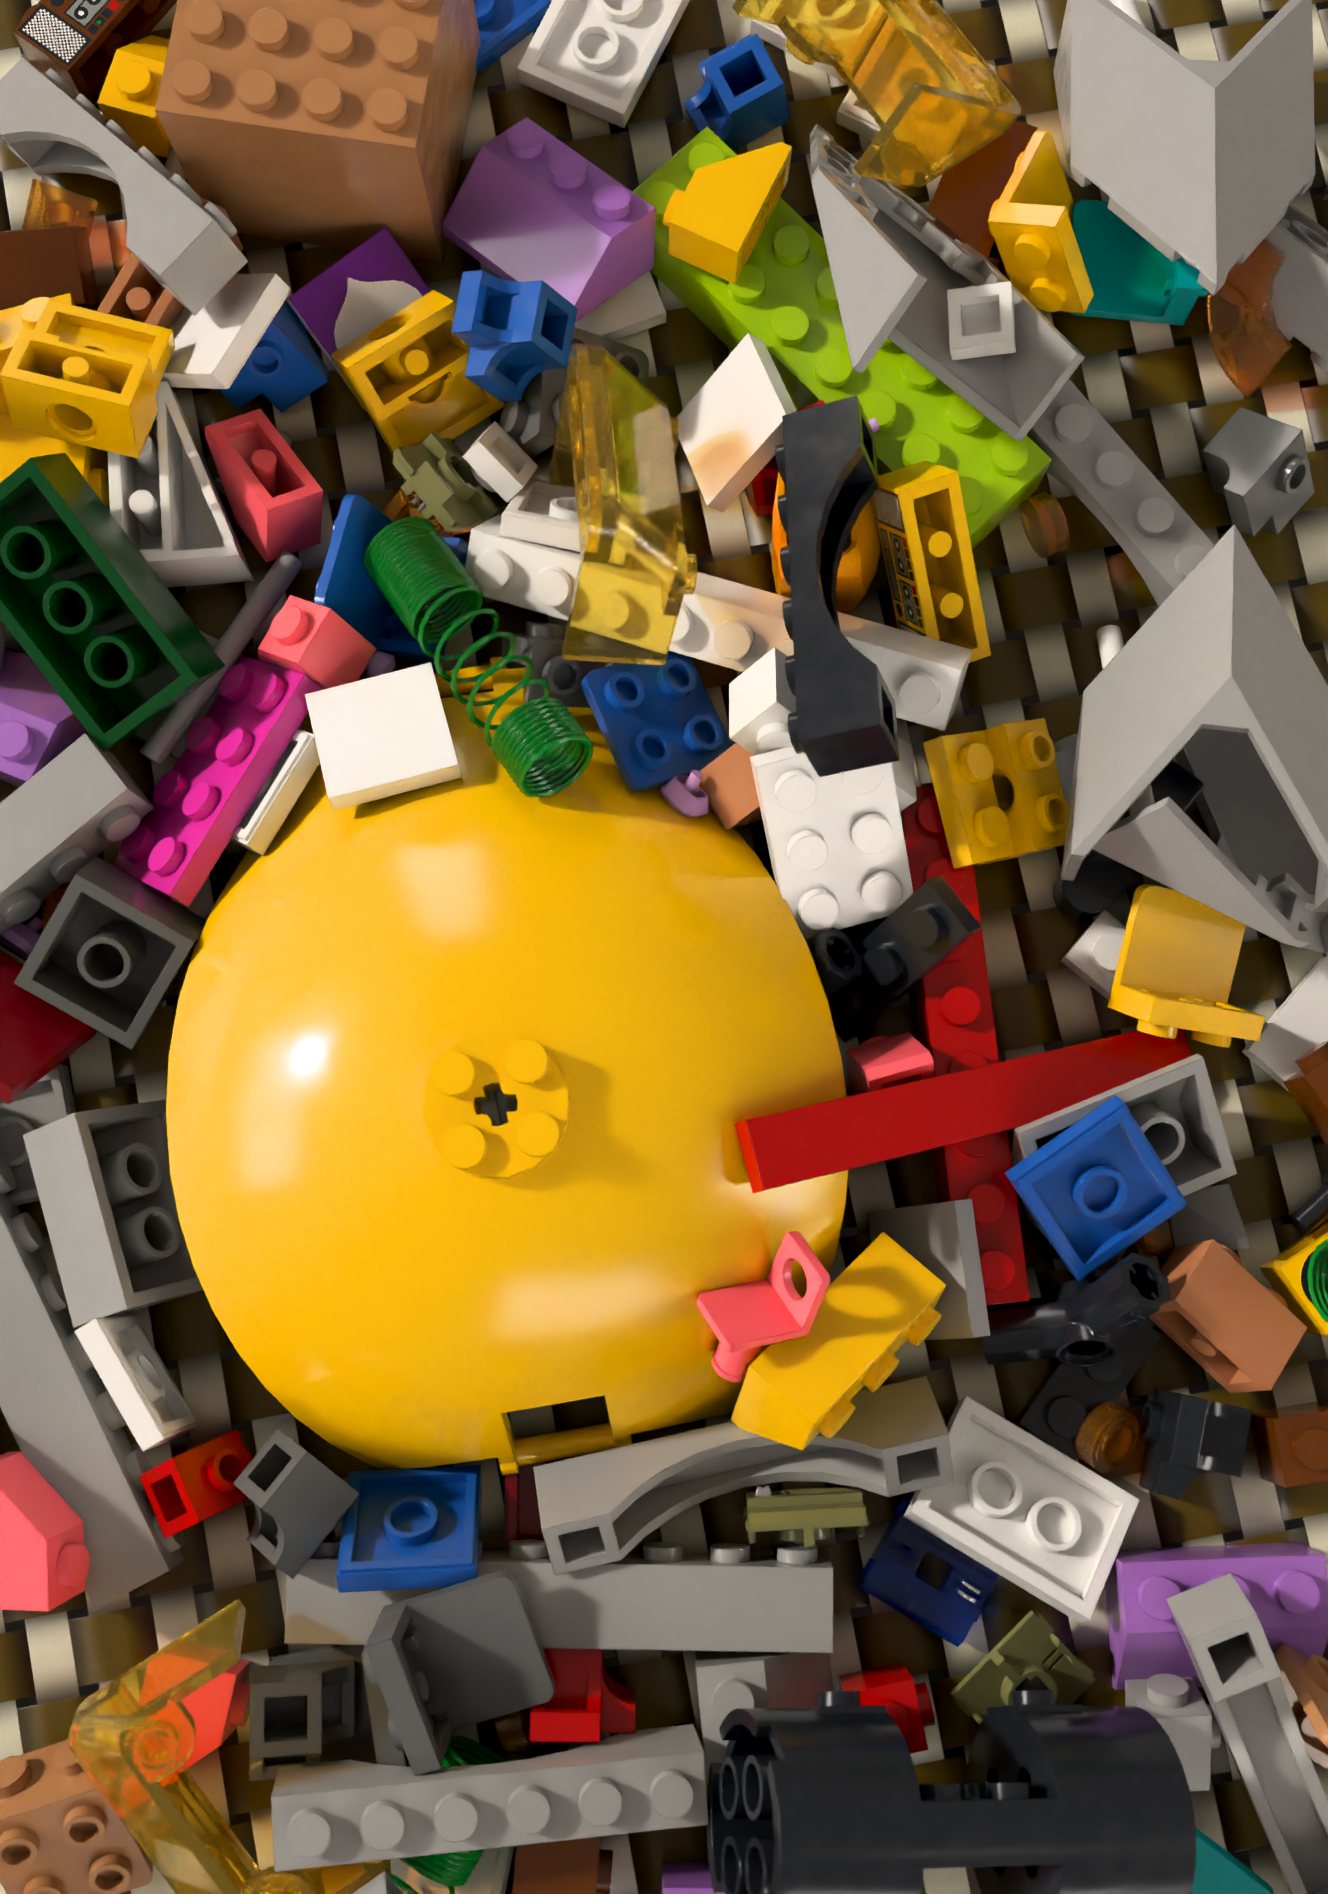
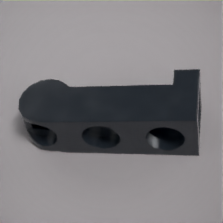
[1053,760,1205,921]

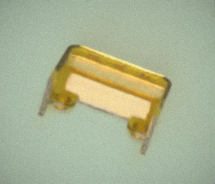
[732,0,1021,189]
[549,343,697,665]
[68,1599,391,1894]

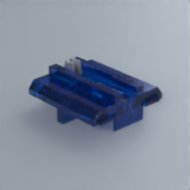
[858,1492,999,1647]

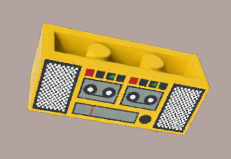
[872,460,991,663]

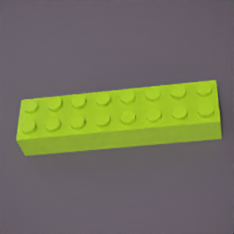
[633,127,1052,549]

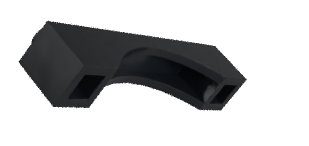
[775,395,900,777]

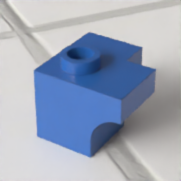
[684,33,791,152]
[451,270,578,402]
[218,299,329,413]

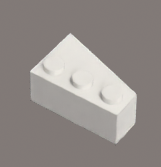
[108,381,255,588]

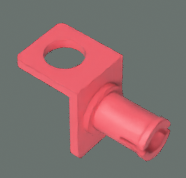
[696,1231,830,1382]

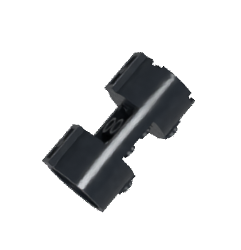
[706,1690,1196,1894]

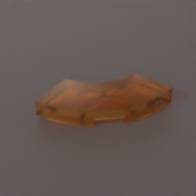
[1206,239,1293,398]

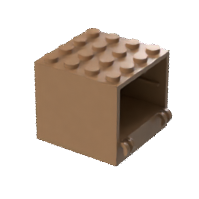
[155,0,481,263]

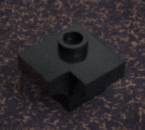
[1139,1388,1252,1499]

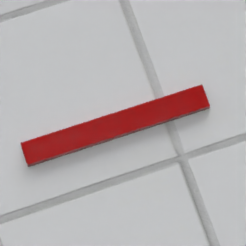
[735,1028,1192,1193]

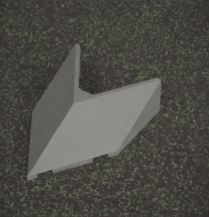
[1053,0,1315,296]
[810,123,1085,442]
[1061,524,1328,912]
[1093,728,1328,954]

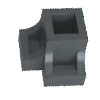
[1202,407,1314,537]
[233,1428,360,1579]
[249,1660,355,1781]

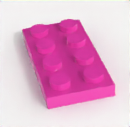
[112,656,323,907]

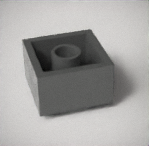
[14,856,207,1049]

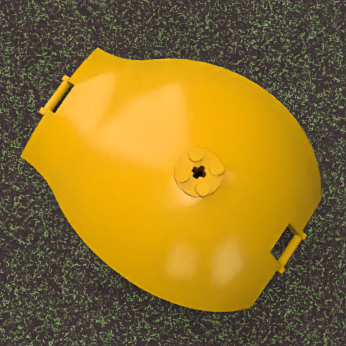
[166,657,848,1476]

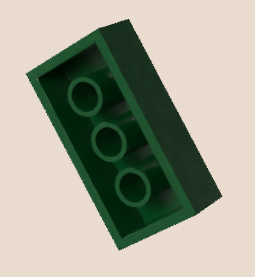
[0,453,225,751]

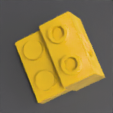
[331,290,505,455]
[0,299,175,459]
[923,718,1069,869]

